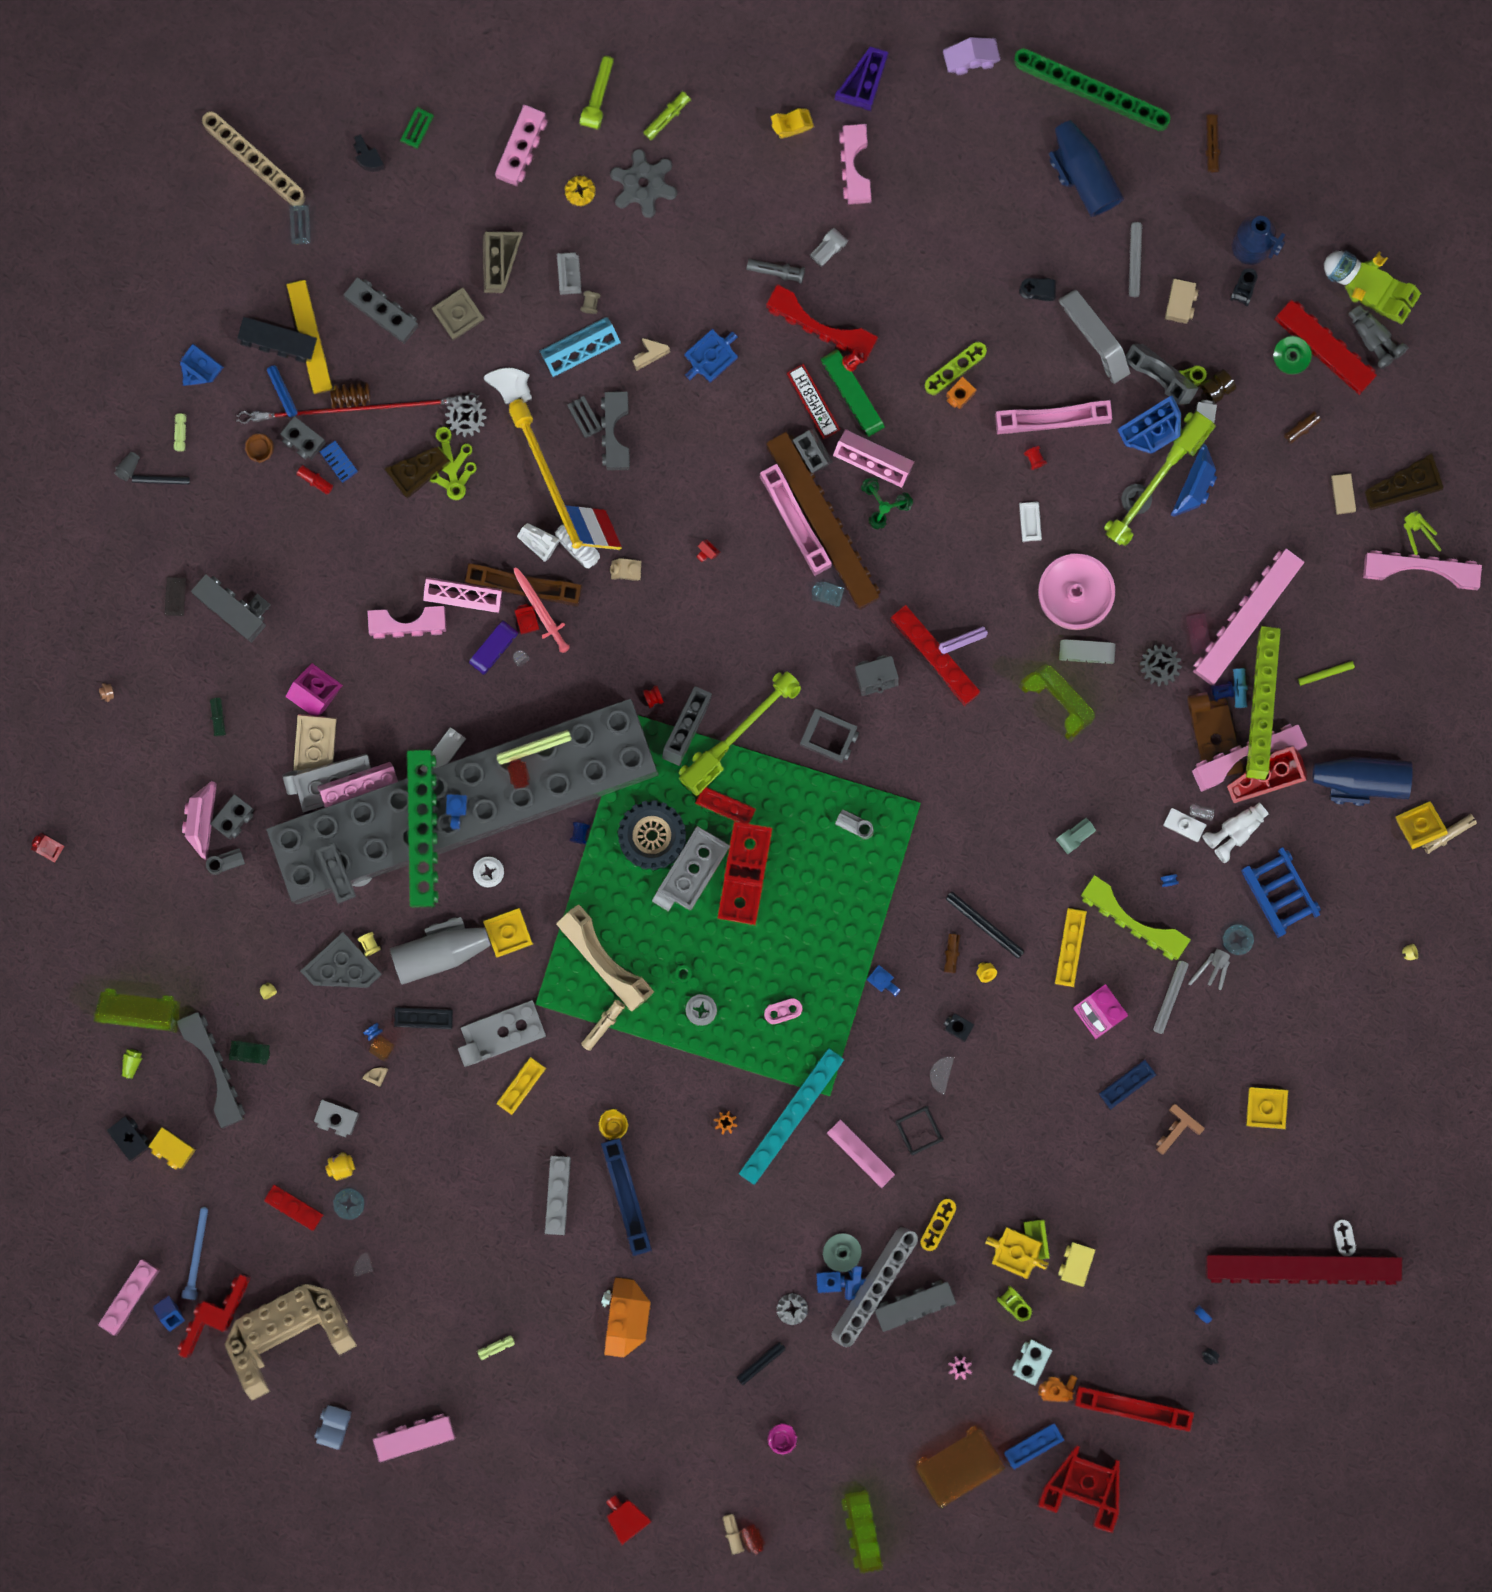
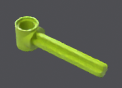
[580,56,613,129]

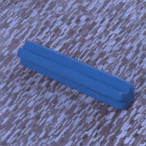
[267,365,298,417]

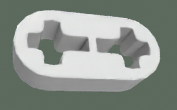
[1333,1220,1356,1256]

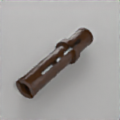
[1205,114,1221,173]

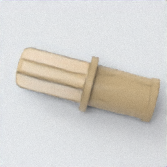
[723,1514,744,1554]

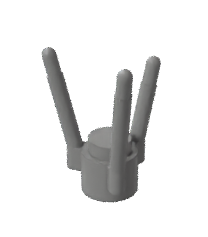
[1188,949,1230,990]

